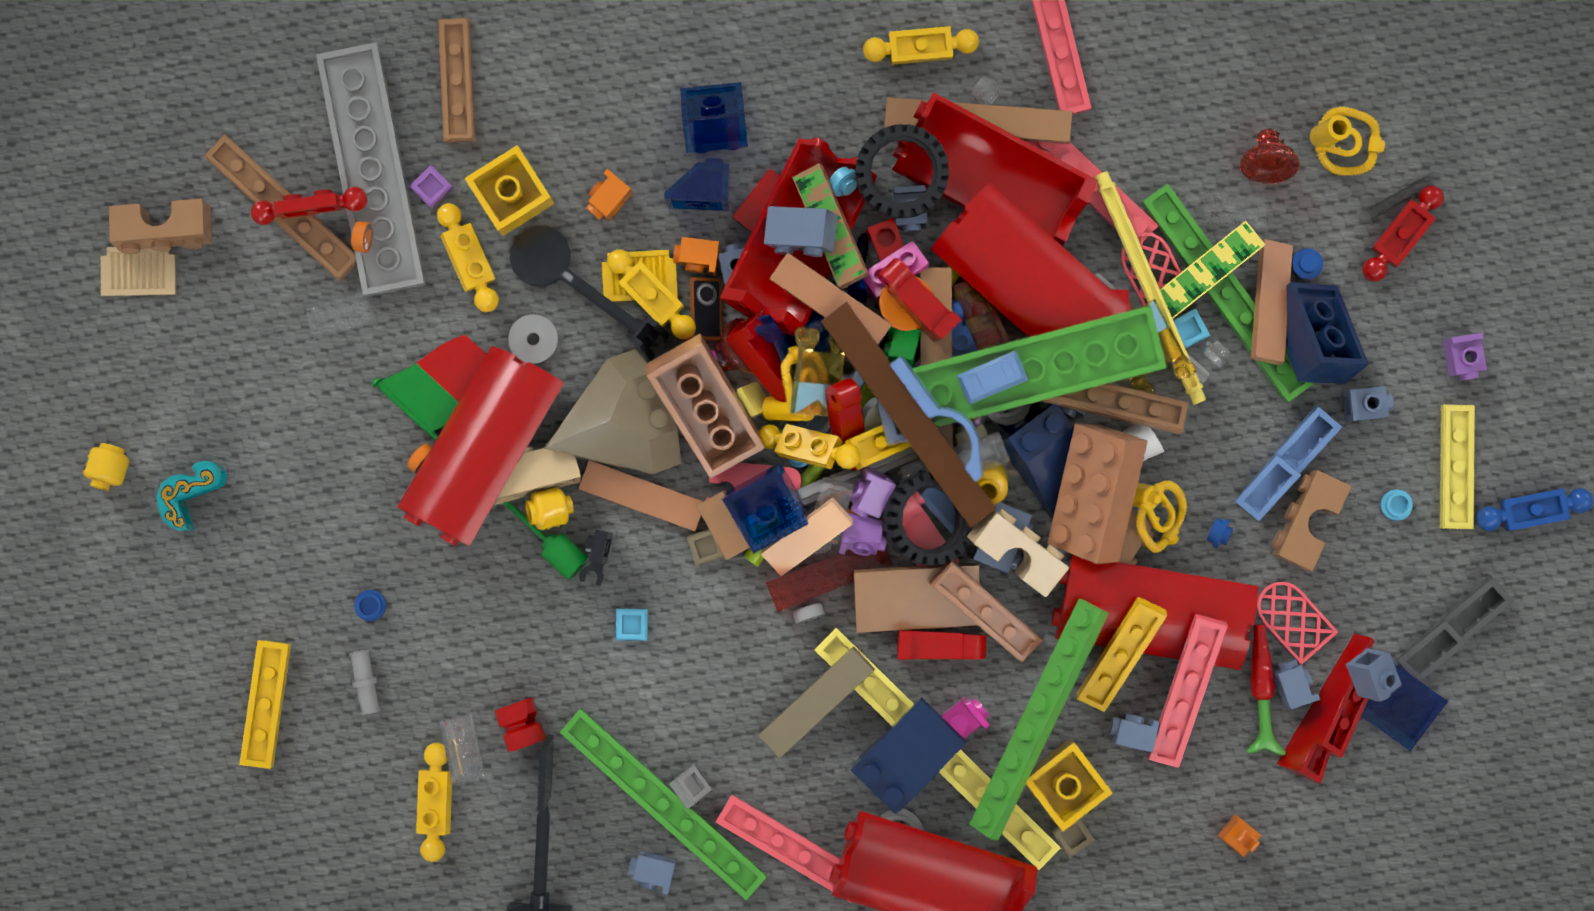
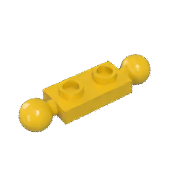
[863,26,979,65]
[437,203,499,312]
[607,249,696,340]
[759,424,861,469]
[416,742,453,862]

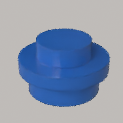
[1291,248,1323,280]
[1207,518,1233,549]
[354,590,386,621]

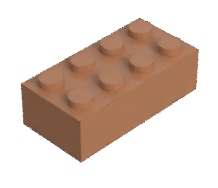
[646,333,765,479]
[1047,423,1148,564]

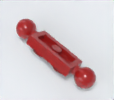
[1362,185,1444,282]
[251,187,368,225]

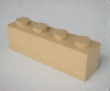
[494,443,581,505]

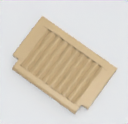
[101,247,176,296]

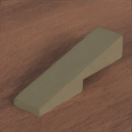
[758,646,875,759]

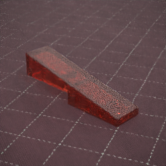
[766,546,893,612]

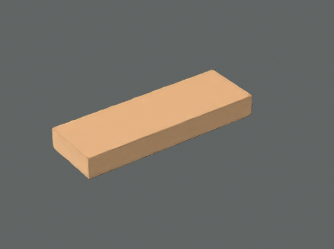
[761,498,853,576]

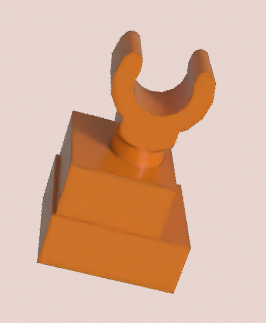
[1218,814,1262,857]

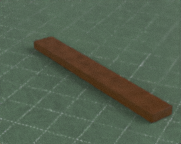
[821,302,997,528]

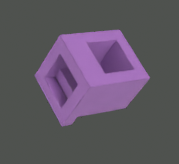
[1443,332,1487,381]
[851,466,896,518]
[839,513,887,556]

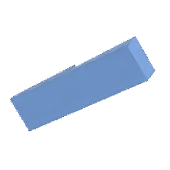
[1235,404,1342,521]

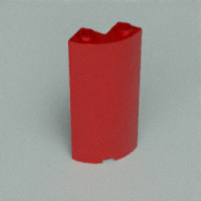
[892,92,1098,247]
[720,138,877,337]
[931,182,1131,337]
[397,346,564,547]
[1051,554,1258,670]
[829,811,1037,911]

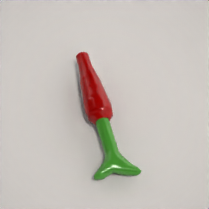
[1246,624,1286,755]

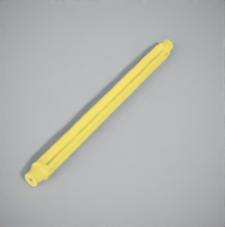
[1095,171,1206,405]

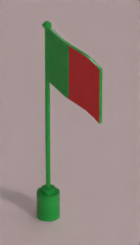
[372,335,589,581]

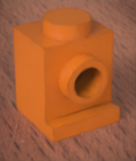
[585,169,633,222]
[673,237,720,276]

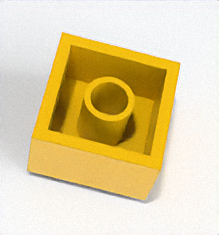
[464,145,555,236]
[1026,739,1113,832]

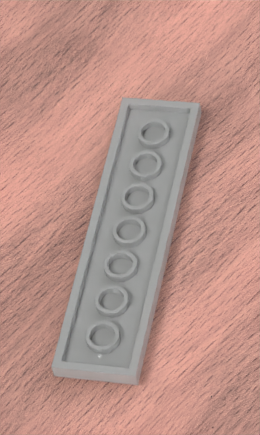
[316,42,426,297]

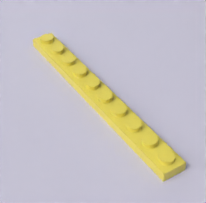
[814,628,1061,870]

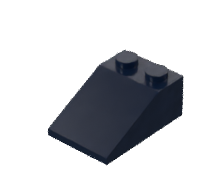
[1286,282,1369,384]
[997,404,1074,518]
[851,697,967,815]

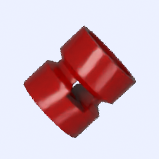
[494,697,546,752]

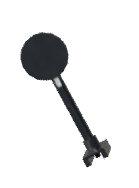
[510,226,670,360]

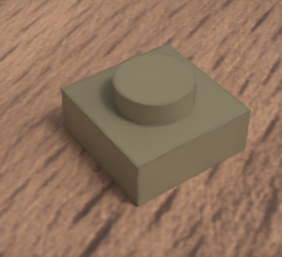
[952,424,988,450]

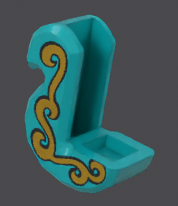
[156,461,227,531]

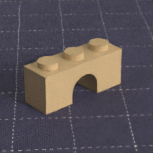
[967,508,1069,597]

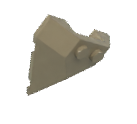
[544,349,681,475]

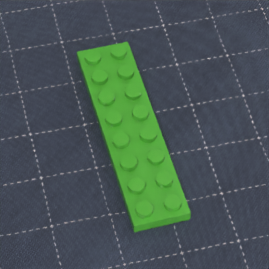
[912,306,1167,427]

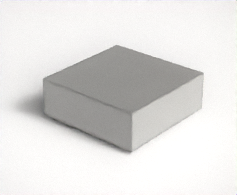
[669,764,712,809]

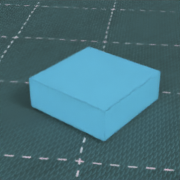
[1173,308,1210,348]
[616,609,648,641]

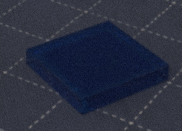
[1361,663,1448,751]

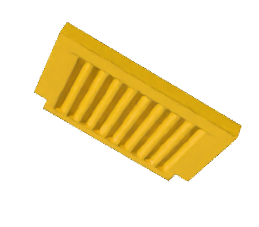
[602,250,678,302]

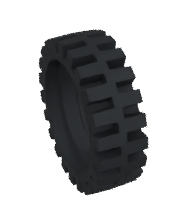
[855,124,949,218]
[881,472,974,565]

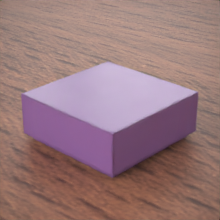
[409,165,454,209]

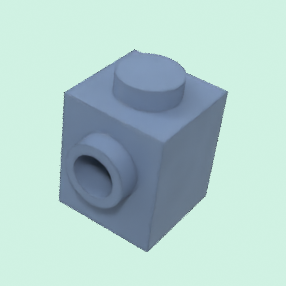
[1346,648,1402,702]

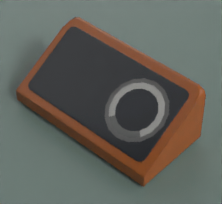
[690,277,723,341]

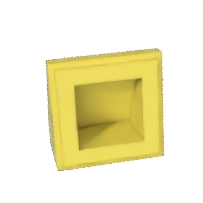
[736,382,766,419]

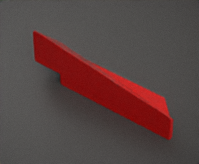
[1277,634,1375,784]

